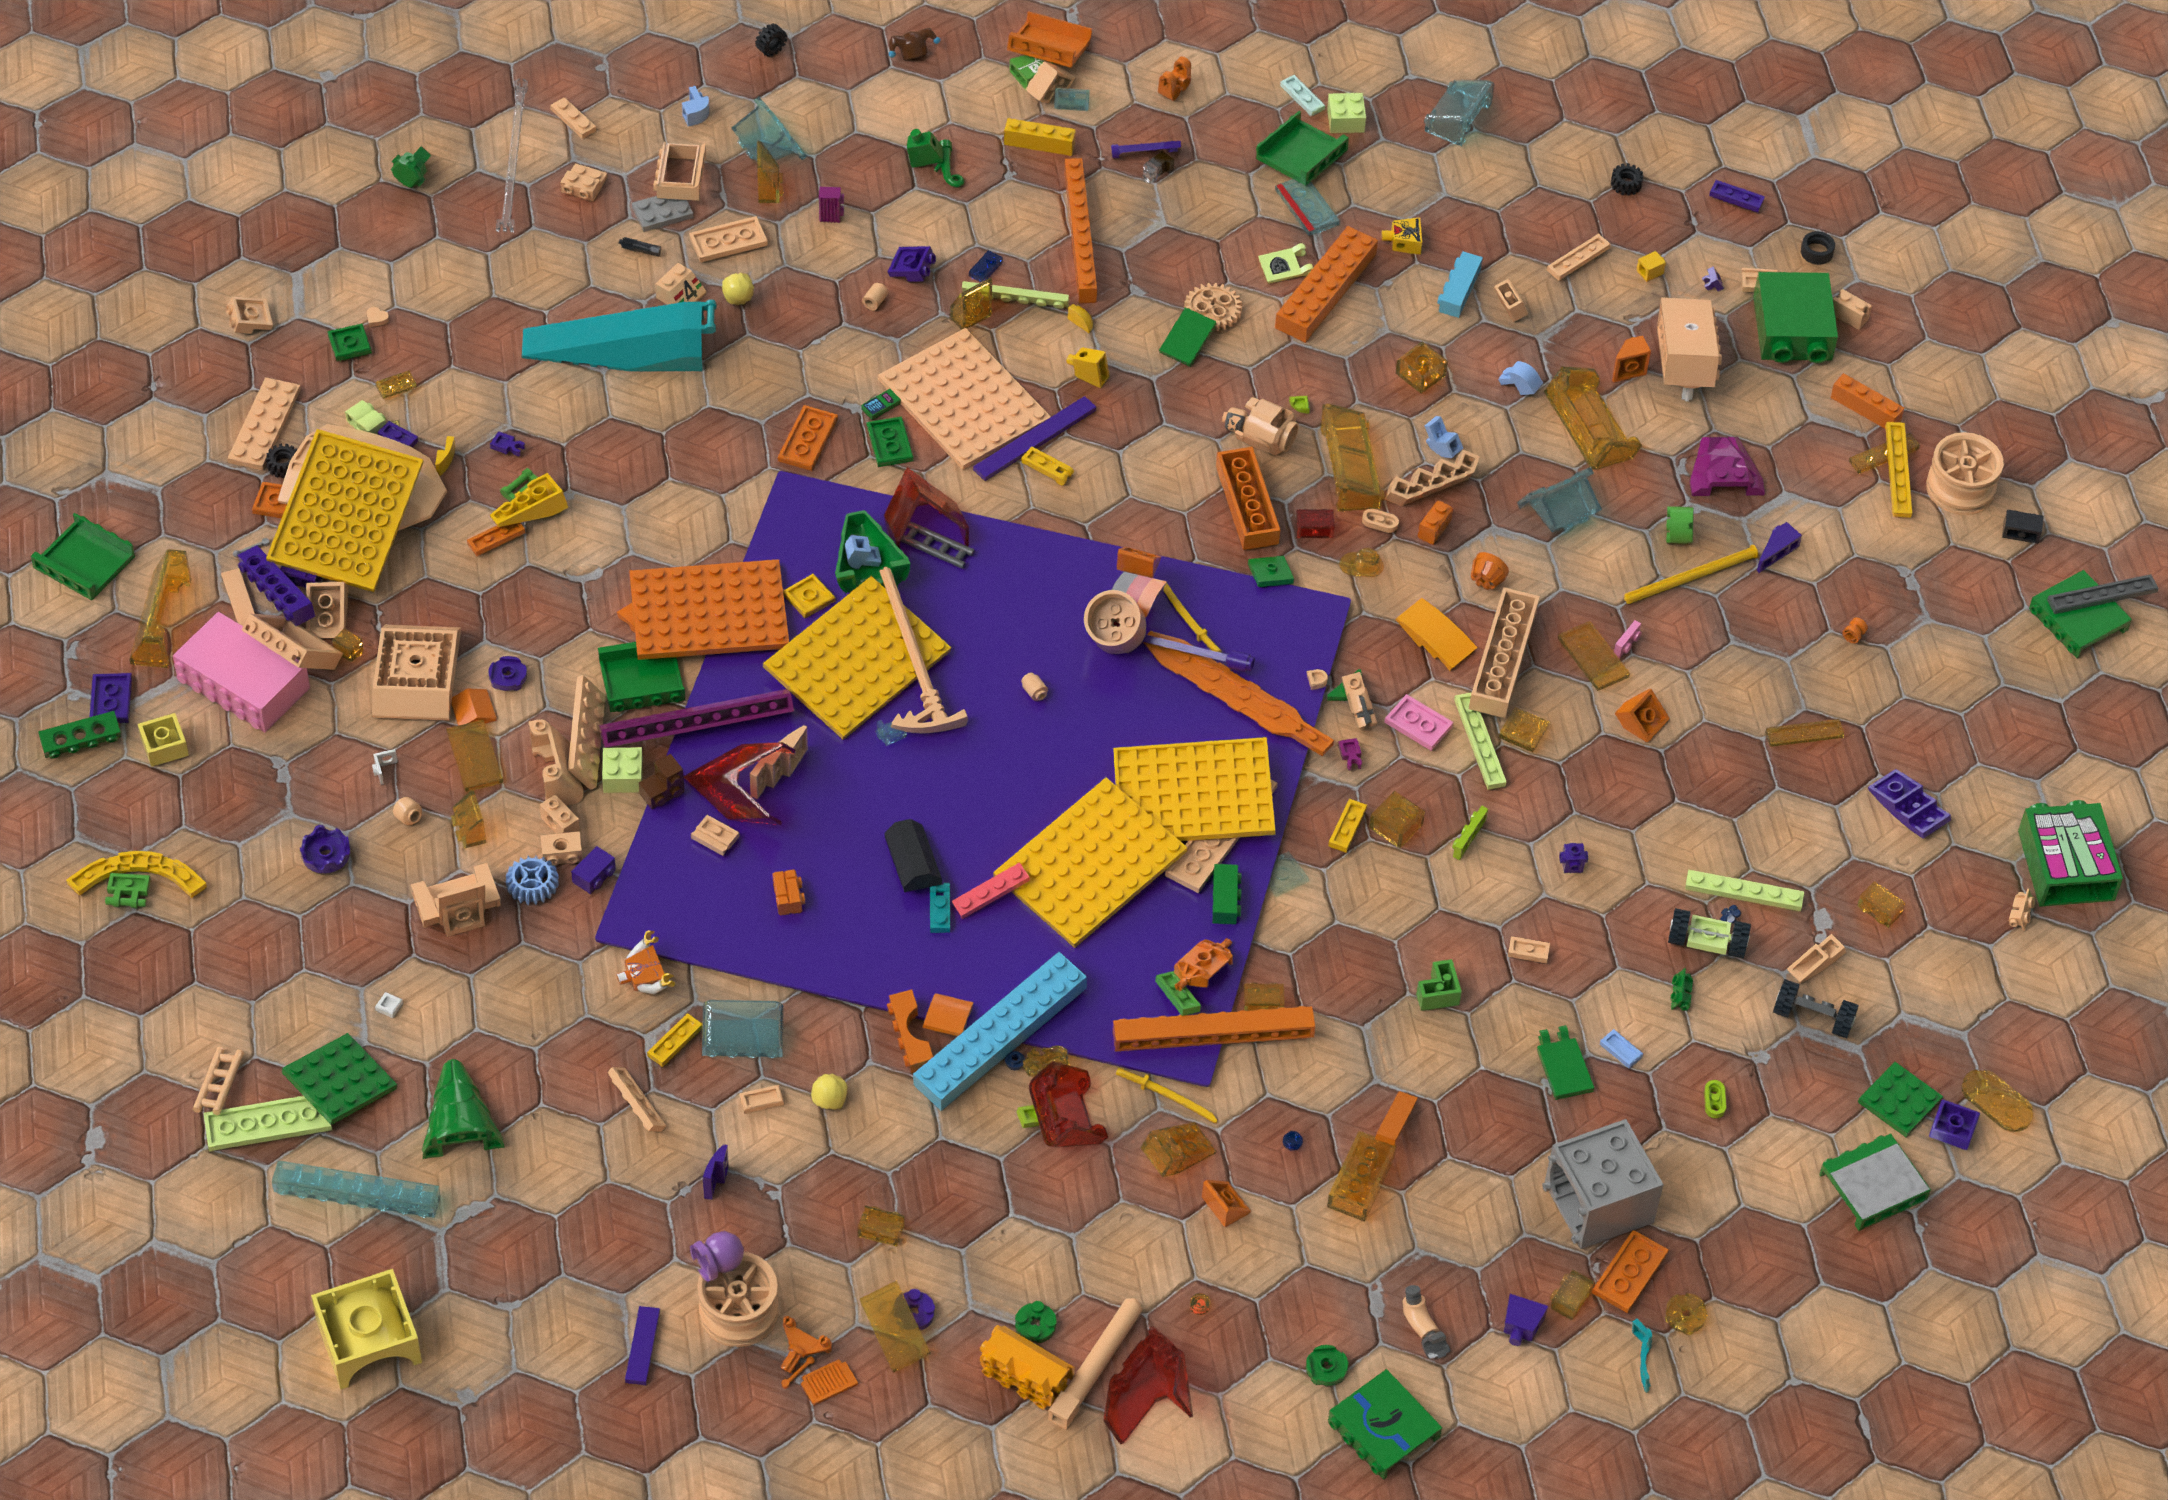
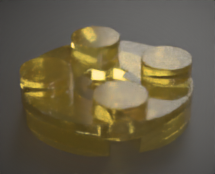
[1665,1293,1707,1335]

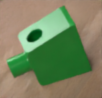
[907,129,944,168]

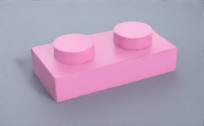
[1613,620,1641,659]

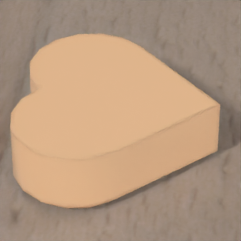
[367,307,389,327]

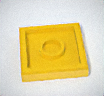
[783,574,835,619]

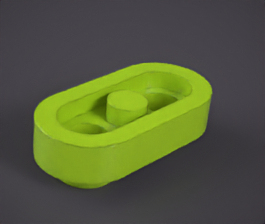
[1704,1080,1726,1118]

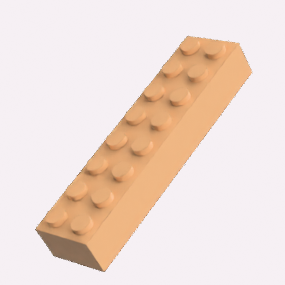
[1468,587,1540,718]

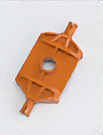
[1174,938,1233,991]

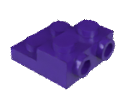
[887,246,936,282]

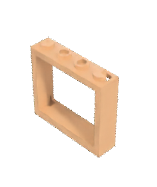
[242,613,343,670]

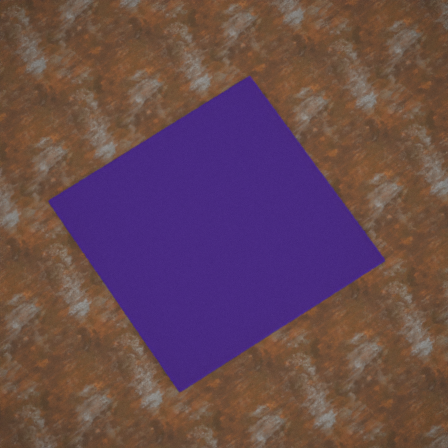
[595,471,1351,1087]

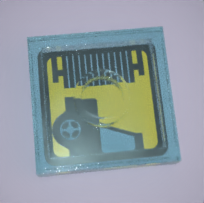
[1268,851,1309,897]

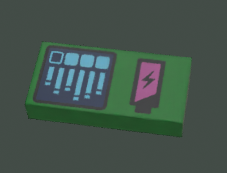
[861,389,901,420]

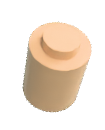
[862,283,888,311]

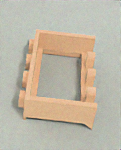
[654,142,706,200]

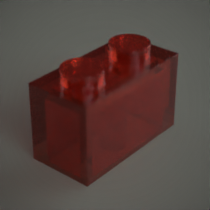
[1295,509,1335,538]

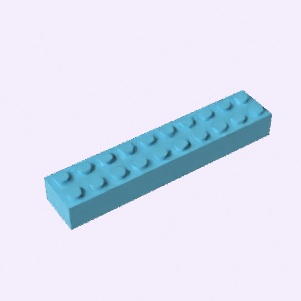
[913,952,1087,1111]

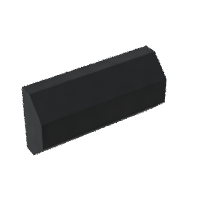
[885,819,942,892]

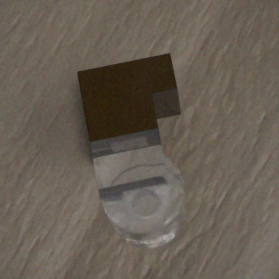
[1143,151,1175,183]

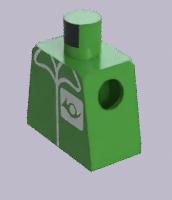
[1009,55,1053,90]

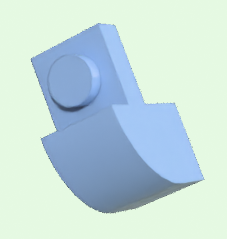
[682,86,709,127]
[1498,361,1543,395]
[1424,416,1463,458]
[845,535,882,569]

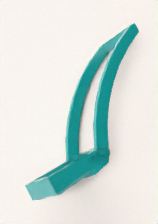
[1632,1318,1652,1393]

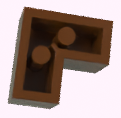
[639,754,685,809]

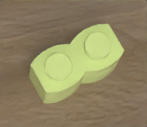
[345,400,386,435]

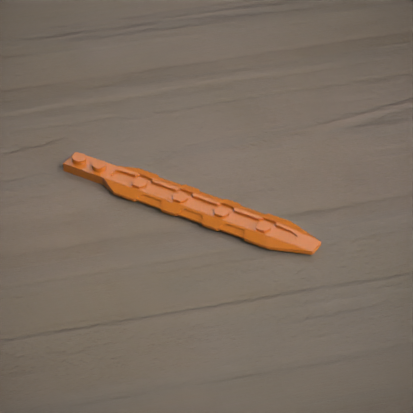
[1143,631,1334,757]

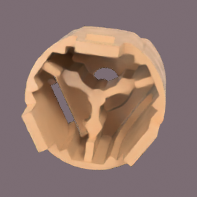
[1235,397,1299,455]

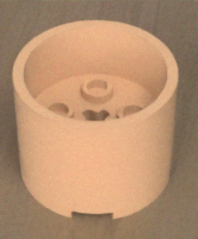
[1084,590,1146,654]

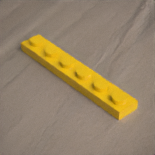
[1885,422,1912,518]

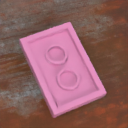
[1384,694,1453,751]

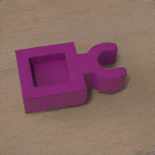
[1338,738,1362,771]

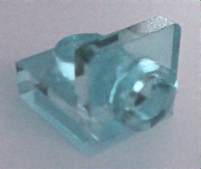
[876,720,907,746]

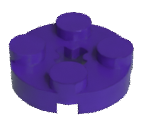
[488,656,527,691]
[893,1289,935,1331]

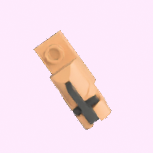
[1341,672,1377,729]

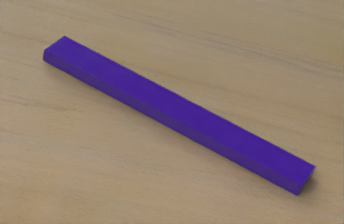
[973,396,1096,481]

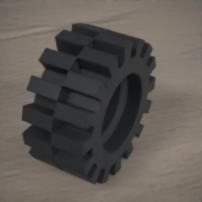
[755,23,788,57]
[1611,163,1644,196]
[266,444,297,478]

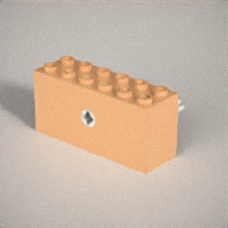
[1657,297,1722,402]

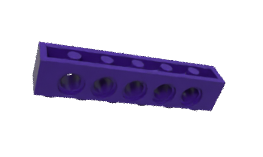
[238,545,315,626]

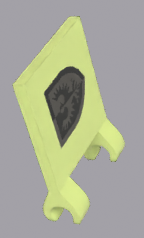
[1258,243,1313,284]

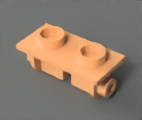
[2008,889,2035,931]

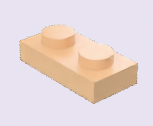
[1508,936,1550,964]

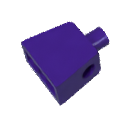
[1504,1294,1548,1346]

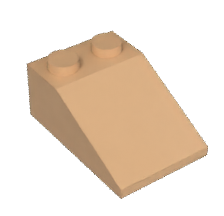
[306,582,348,639]

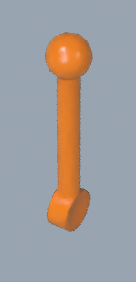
[781,1356,815,1389]

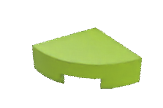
[1289,396,1310,414]

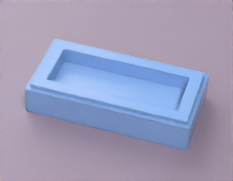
[1600,1029,1643,1069]

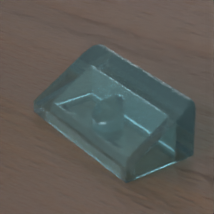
[1054,88,1090,111]

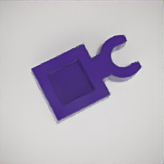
[490,431,525,456]

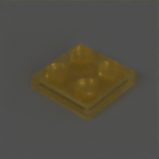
[1498,707,1550,753]

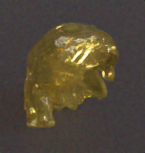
[1023,1045,1069,1080]

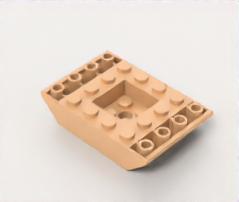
[372,624,461,721]

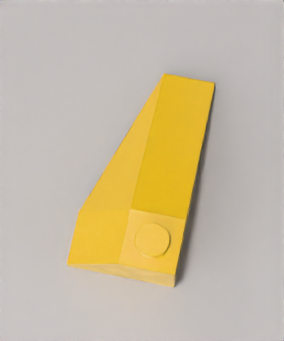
[490,473,568,527]

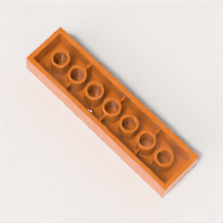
[1275,226,1378,343]

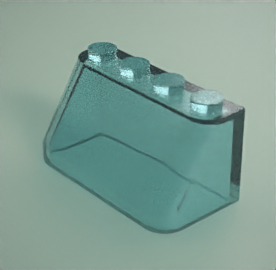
[702,1000,784,1058]

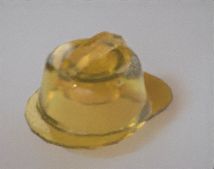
[1339,548,1384,577]

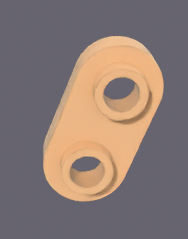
[1362,509,1399,533]

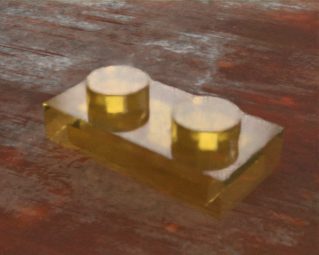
[375,370,416,399]

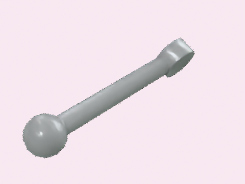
[233,538,269,557]

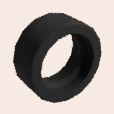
[1800,231,1835,265]

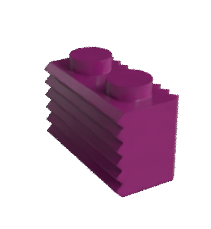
[819,186,845,223]

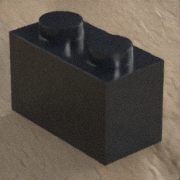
[2002,509,2044,544]

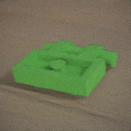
[105,873,151,908]

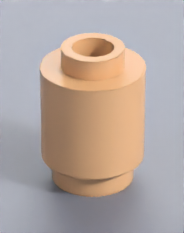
[1021,673,1048,701]

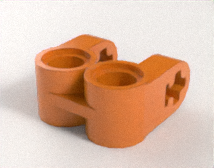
[1158,56,1192,101]

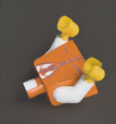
[616,931,675,994]

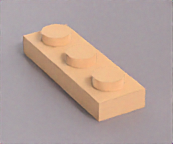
[550,97,596,139]

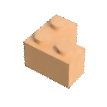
[1026,61,1075,104]

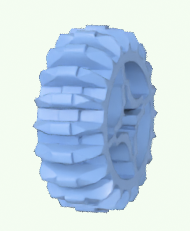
[505,855,559,905]

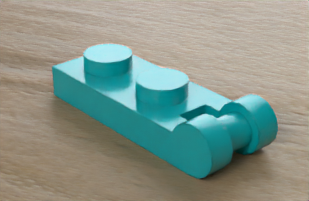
[930,883,950,933]

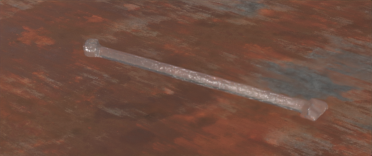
[496,79,528,232]

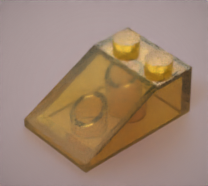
[757,141,783,203]
[950,278,992,330]

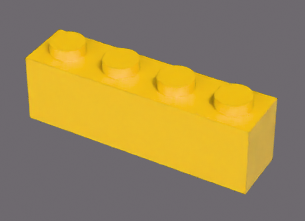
[1004,118,1076,156]

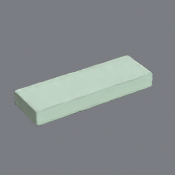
[1280,75,1325,116]

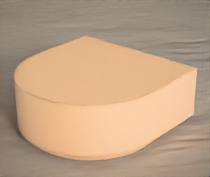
[1307,669,1328,690]

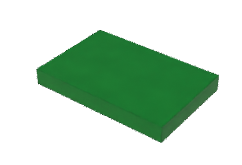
[1159,307,1217,367]
[866,416,914,467]

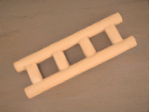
[193,1047,244,1115]

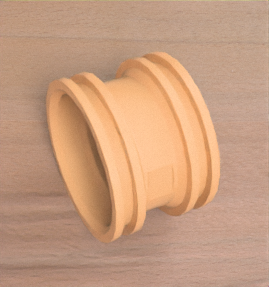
[1926,432,2004,515]
[697,1252,779,1347]

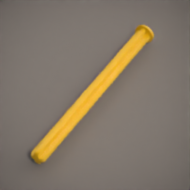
[1624,544,1759,604]

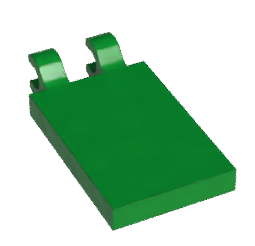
[1537,1025,1594,1100]

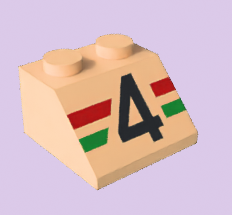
[655,263,706,305]

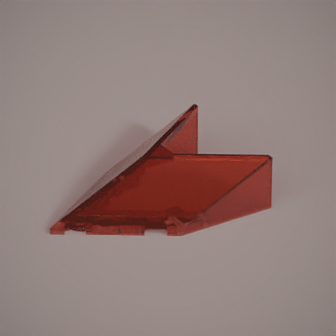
[884,467,969,549]
[684,742,796,825]
[1103,1326,1193,1444]

